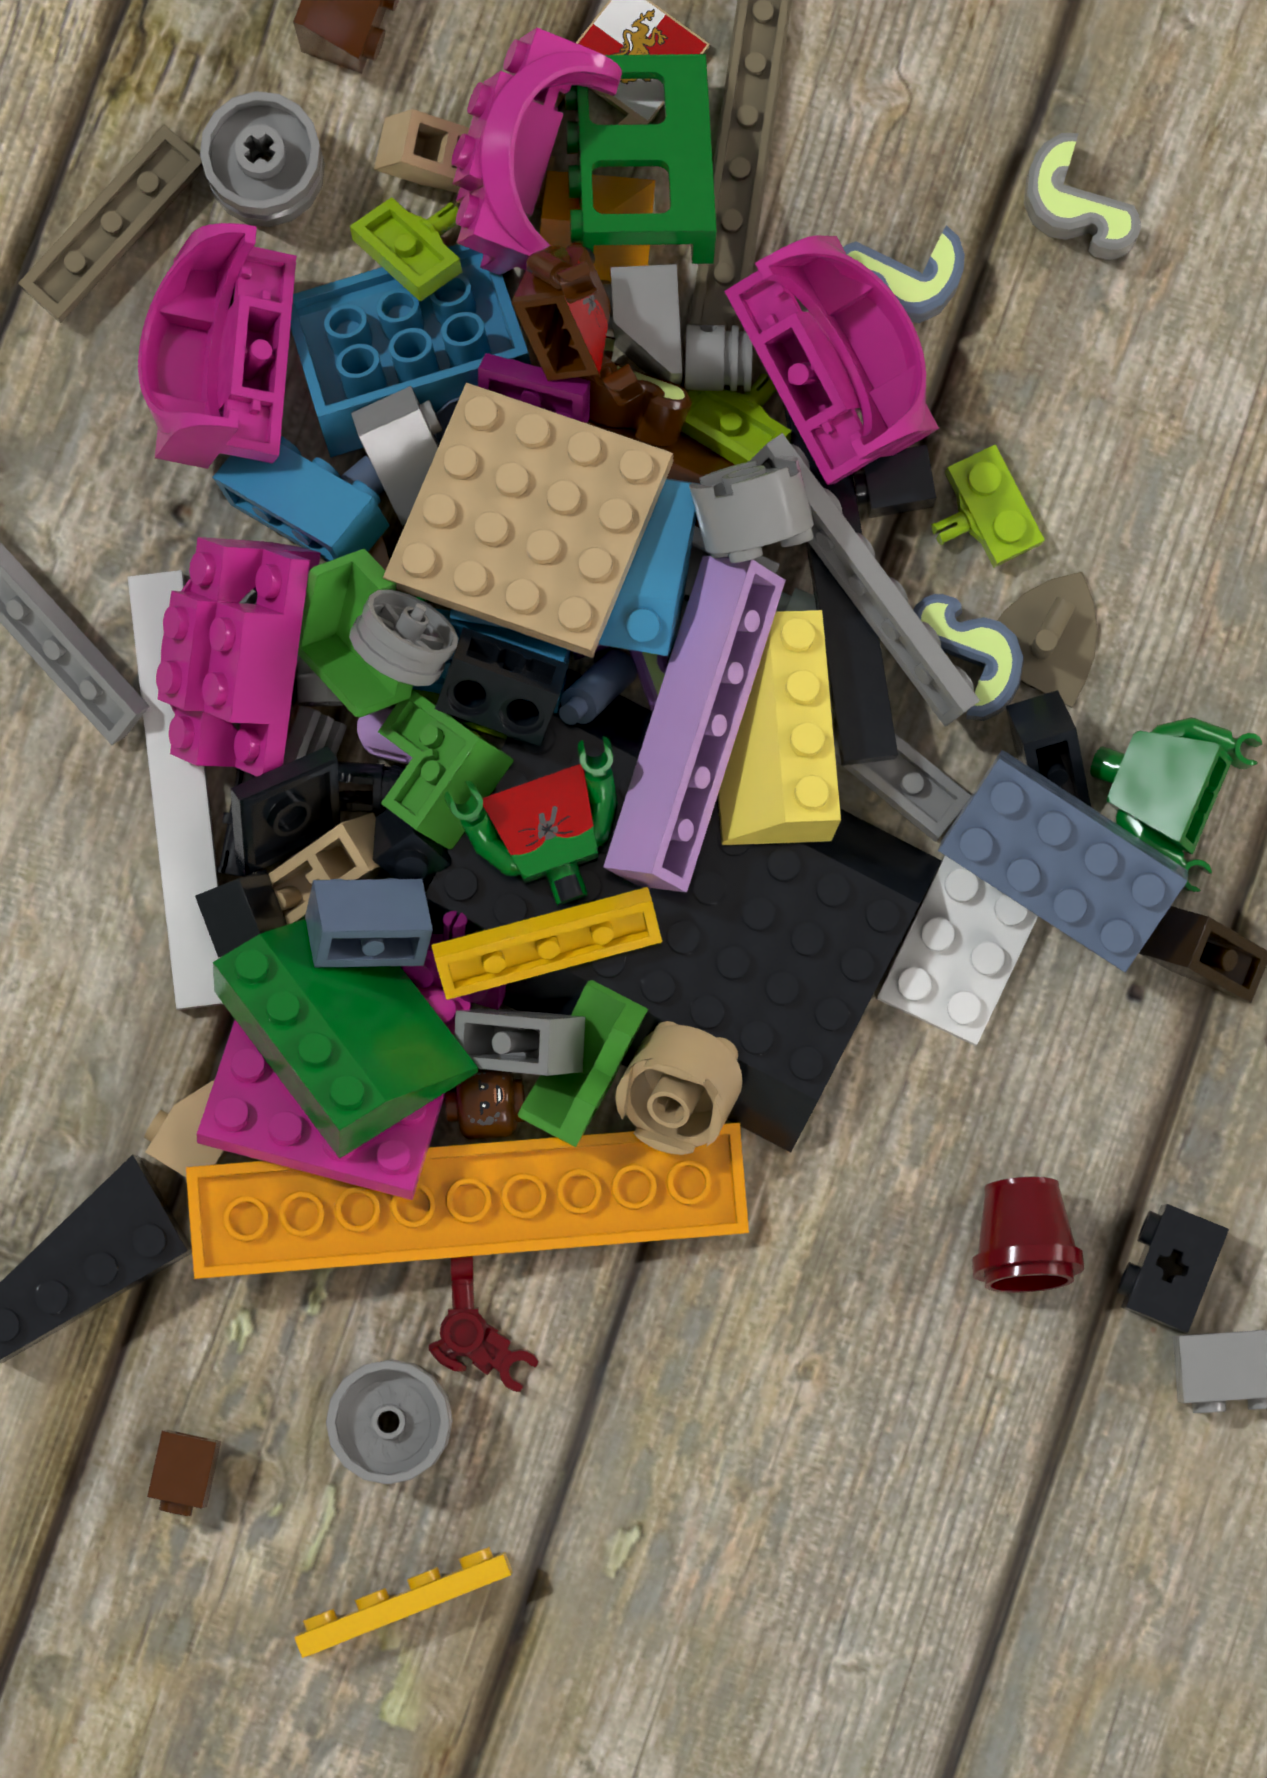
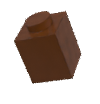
[147,1430,221,1516]

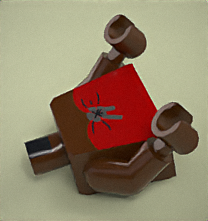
[512,244,645,406]

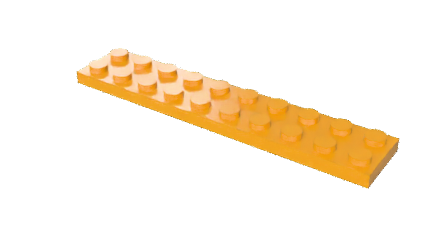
[186,1123,749,1279]

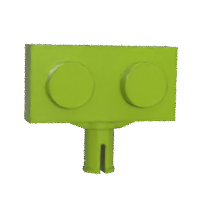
[350,197,462,302]
[681,374,791,465]
[931,444,1045,568]

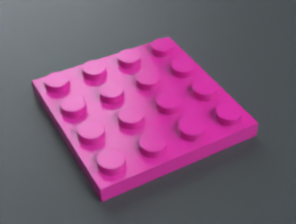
[196,985,473,1200]

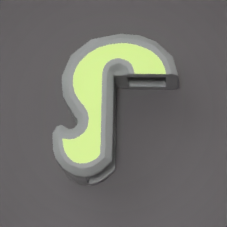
[1024,133,1141,260]

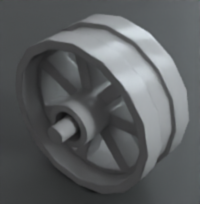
[349,590,458,686]

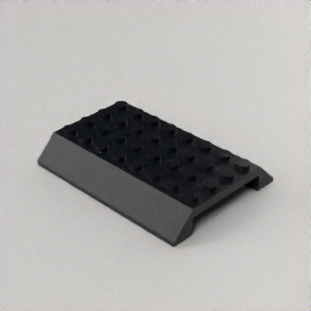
[425,669,942,1153]

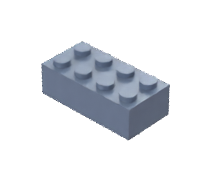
[938,750,1188,973]

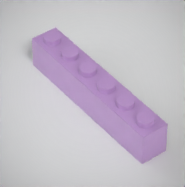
[603,556,786,893]

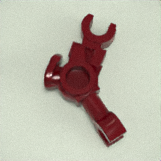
[429,1256,539,1392]

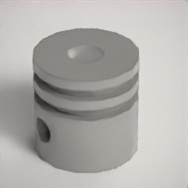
[685,324,752,392]

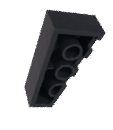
[0,1154,192,1363]

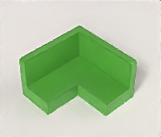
[298,548,413,718]
[378,689,514,850]
[518,980,648,1147]

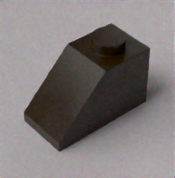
[1139,906,1267,1003]

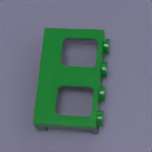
[564,54,717,264]

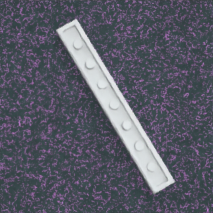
[128,570,224,1010]

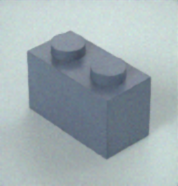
[305,878,433,967]

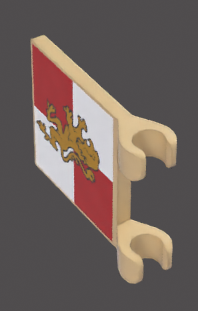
[555,0,710,125]

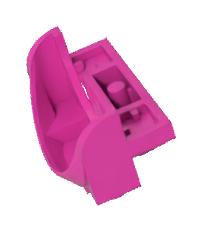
[451,27,622,275]
[138,223,297,469]
[725,235,939,485]
[156,537,321,776]

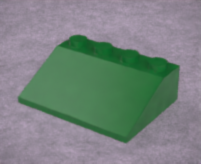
[213,919,478,1159]

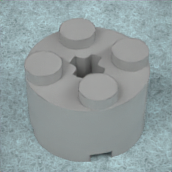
[689,456,814,563]

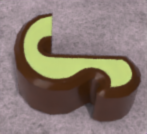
[578,336,692,447]

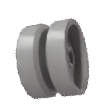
[200,91,325,227]
[326,1359,453,1484]

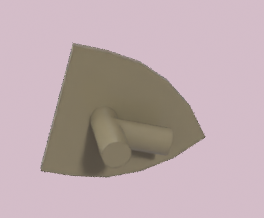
[997,572,1097,708]

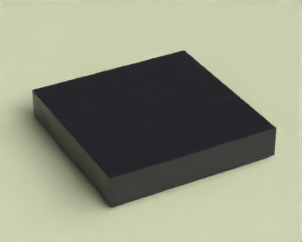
[230,746,341,876]

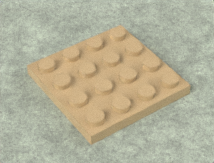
[383,383,674,658]

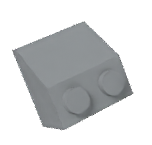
[603,264,682,387]

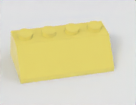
[717,610,841,845]

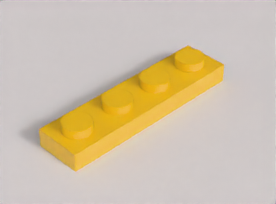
[431,887,662,1000]
[294,1546,513,1658]

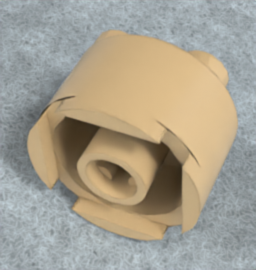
[615,1021,742,1155]

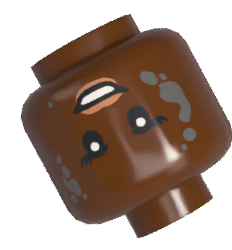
[445,1069,526,1139]

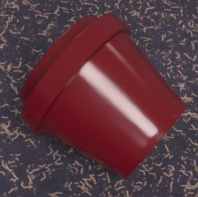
[972,1177,1084,1293]

